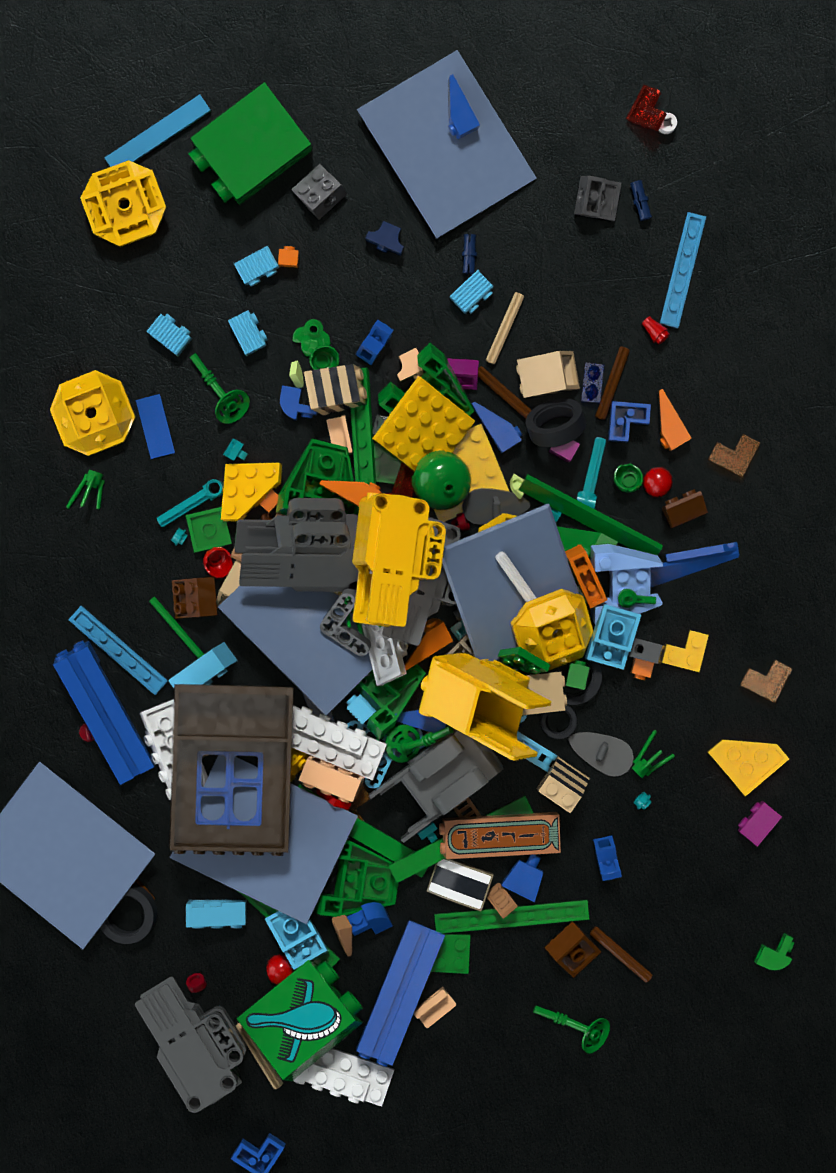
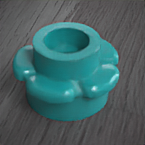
[171,528,188,546]
[634,792,651,810]

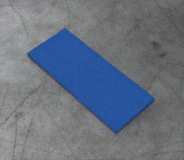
[136,394,175,459]

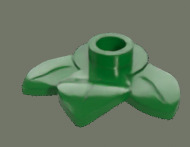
[292,319,330,357]

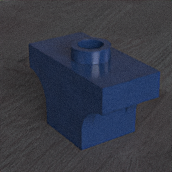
[365,221,404,256]

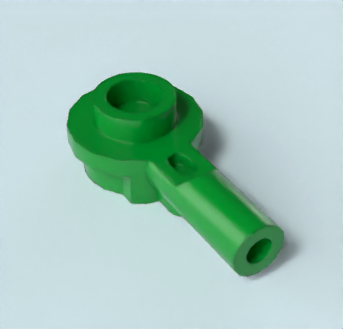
[618,589,656,608]

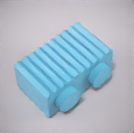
[234,246,279,287]
[450,270,493,314]
[228,310,268,356]
[147,314,192,356]
[346,694,376,724]

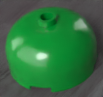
[412,450,471,510]

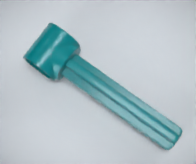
[577,437,606,509]
[157,479,224,527]

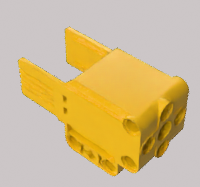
[352,493,446,627]
[419,653,551,761]

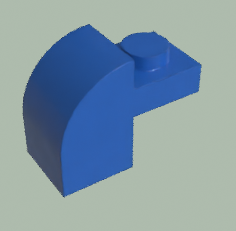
[356,320,393,365]
[280,386,318,420]
[593,836,622,881]
[347,902,393,936]

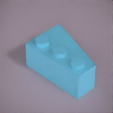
[168,642,237,688]
[186,900,247,929]

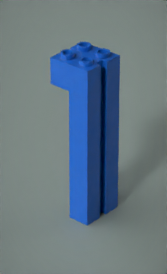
[53,640,154,785]
[356,920,445,1067]

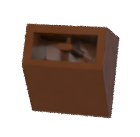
[662,489,708,528]
[172,577,217,619]

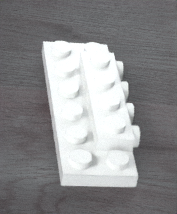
[361,570,408,686]
[140,699,208,800]
[291,706,387,780]
[273,1048,394,1107]

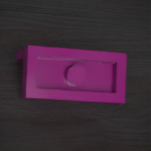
[447,358,479,390]

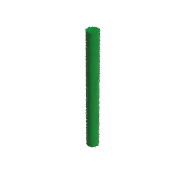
[149,596,204,659]

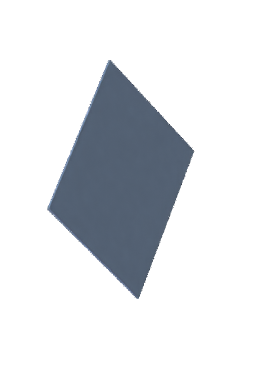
[357,50,537,239]
[442,503,579,669]
[218,574,373,716]
[170,755,358,924]
[0,762,155,949]

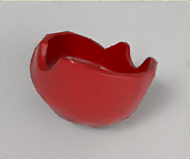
[643,467,673,497]
[203,547,234,578]
[266,954,295,985]

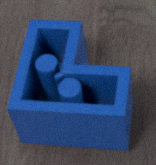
[608,401,651,443]
[231,1133,286,1173]

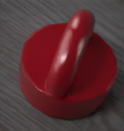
[451,512,470,532]
[79,723,95,742]
[186,973,207,993]

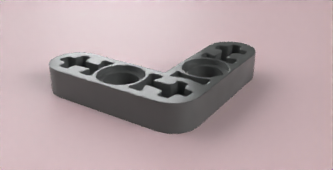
[320,589,371,656]

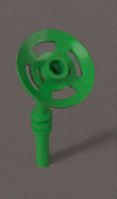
[190,353,250,424]
[385,724,453,763]
[533,1006,610,1053]

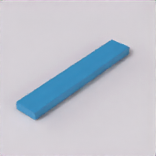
[105,94,211,167]
[659,212,706,329]
[69,605,168,695]

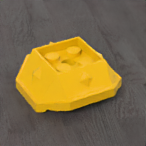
[80,160,167,247]
[50,370,136,456]
[511,589,593,671]

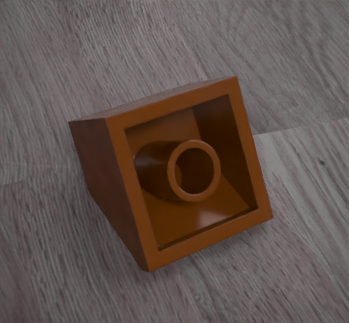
[544,921,601,978]

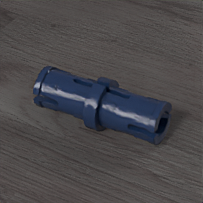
[630,180,652,221]
[462,234,477,274]

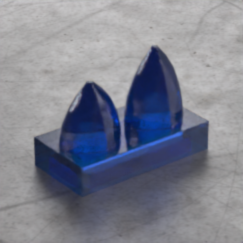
[581,363,604,403]

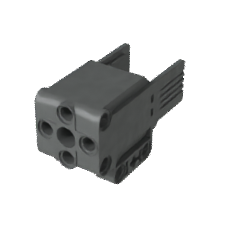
[234,498,359,592]
[382,517,460,646]
[369,730,504,843]
[135,977,247,1113]

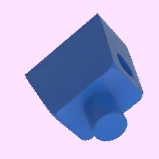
[501,854,543,902]

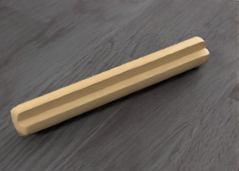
[486,292,524,364]
[236,1022,283,1089]

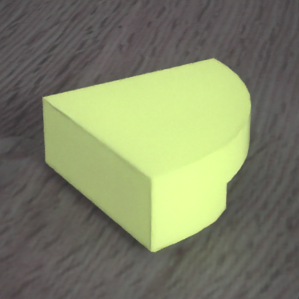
[289,361,304,388]
[510,474,524,499]

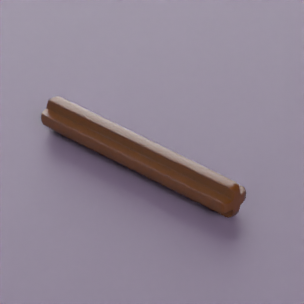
[595,346,629,420]
[478,366,532,419]
[590,927,652,983]

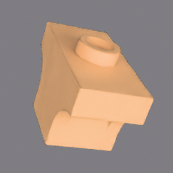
[397,348,424,383]

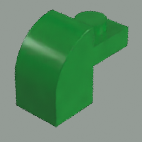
[754,933,794,970]

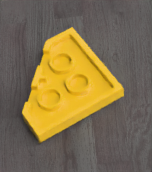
[221,463,282,521]
[708,740,789,796]

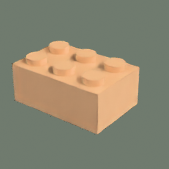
[299,755,365,803]

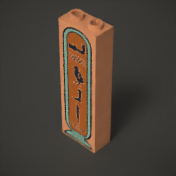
[439,812,561,859]

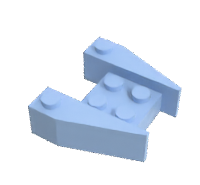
[591,544,663,625]

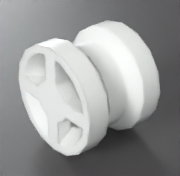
[657,113,677,134]

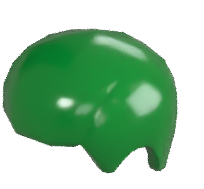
[309,345,339,370]
[614,463,643,493]

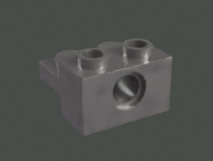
[292,164,347,219]
[574,176,621,221]

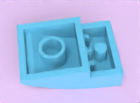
[585,604,641,670]
[265,911,329,970]

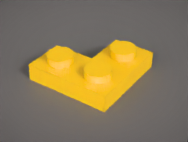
[662,630,709,672]

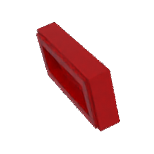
[316,788,351,810]

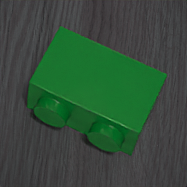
[565,660,590,690]

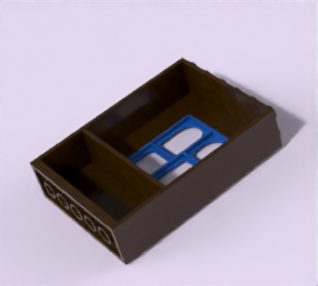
[169,684,293,856]

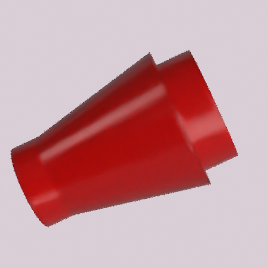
[642,316,670,345]

